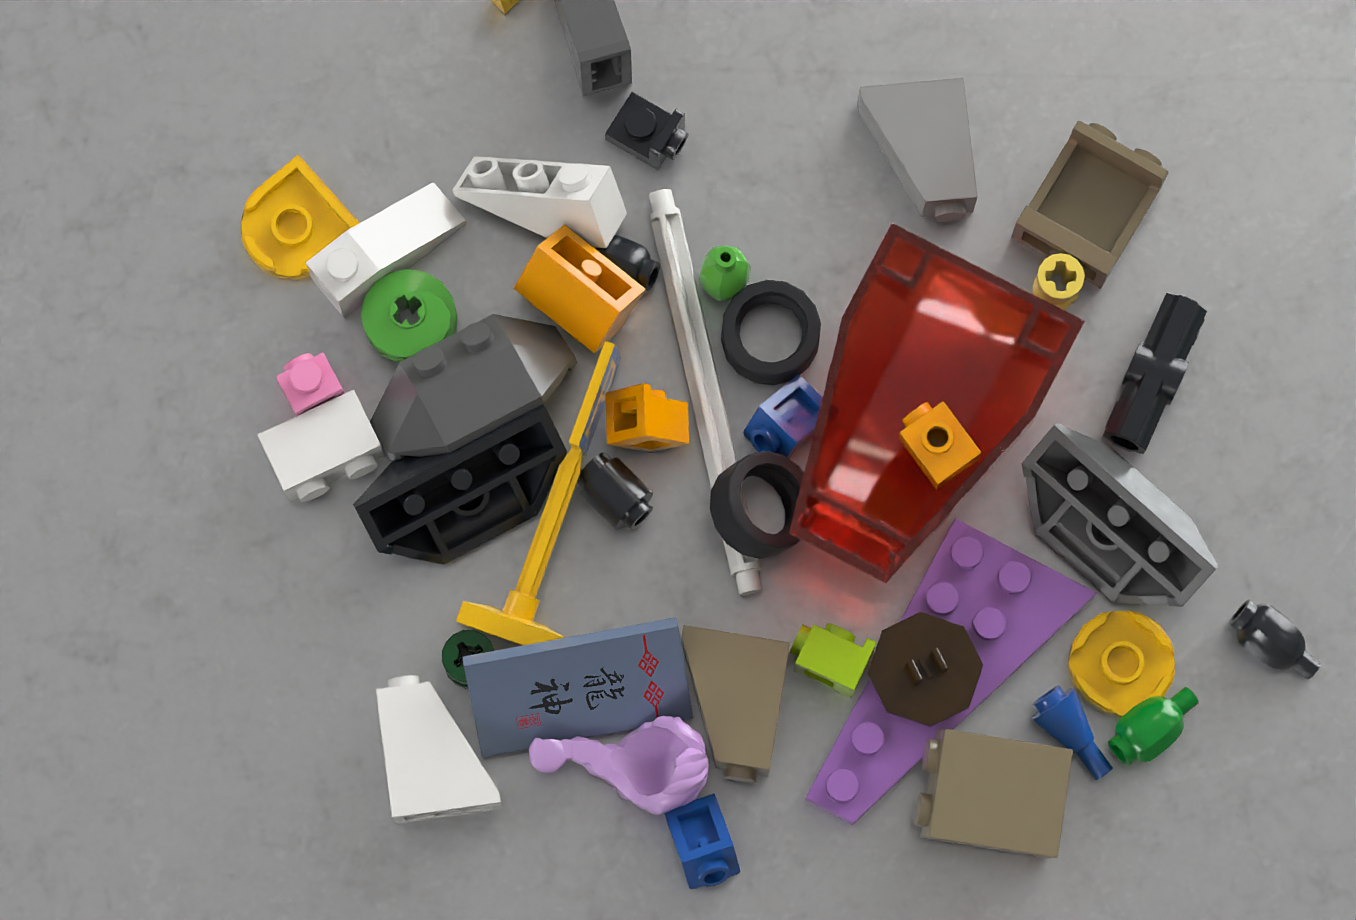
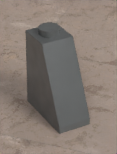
[554,0,632,97]

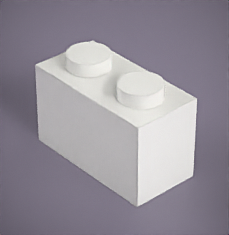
[257,390,385,502]

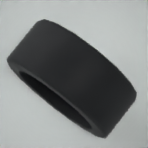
[721,280,821,385]
[710,451,816,559]

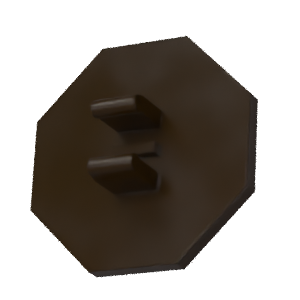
[867,612,983,727]

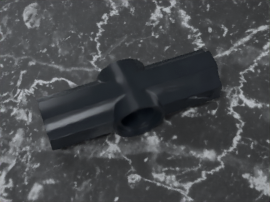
[1103,293,1207,454]

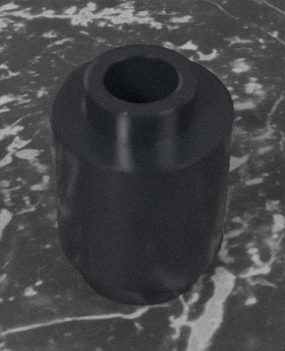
[577,452,653,530]

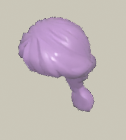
[529,715,709,815]

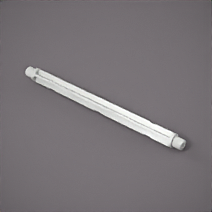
[649,189,763,596]

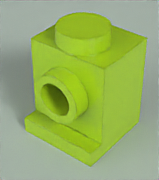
[789,623,877,698]

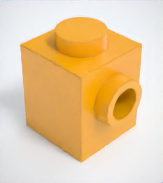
[899,401,982,490]

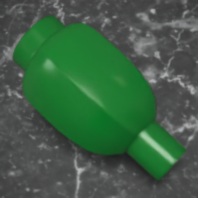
[1108,687,1199,766]

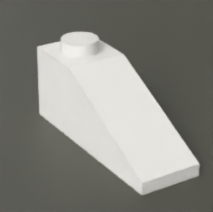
[306,182,466,318]

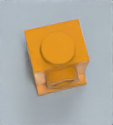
[605,383,689,453]

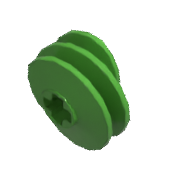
[361,269,458,363]

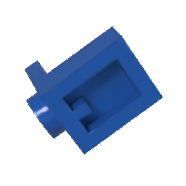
[743,374,836,459]
[664,793,740,889]

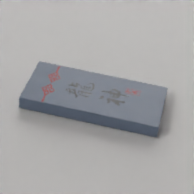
[463,617,693,757]

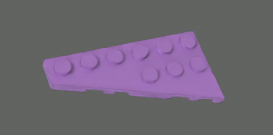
[805,518,1097,825]

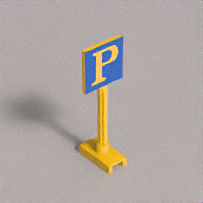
[456,341,621,646]

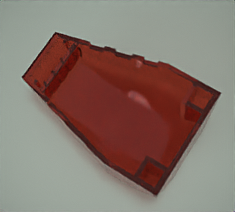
[789,223,1085,584]

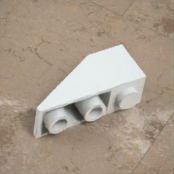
[452,156,627,248]

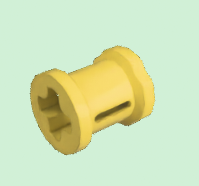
[1032,253,1085,313]

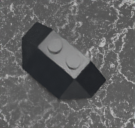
[353,405,567,564]

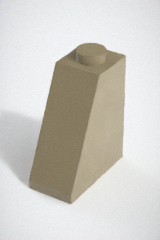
[681,625,790,783]

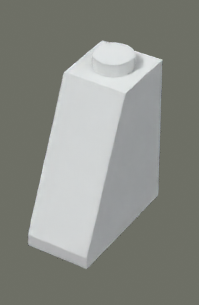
[376,675,503,824]

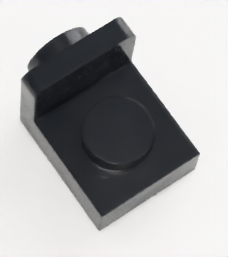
[605,92,689,170]

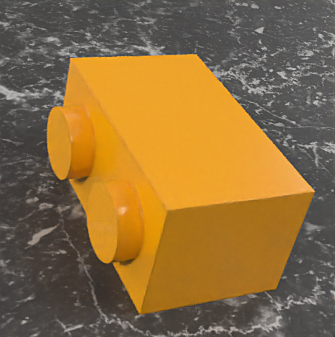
[513,224,645,353]

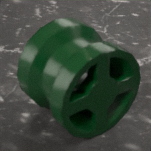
[442,630,495,689]

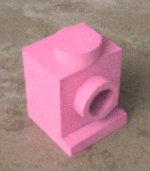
[276,352,345,416]

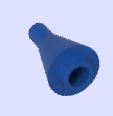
[1031,685,1113,780]

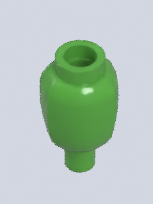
[699,245,751,301]

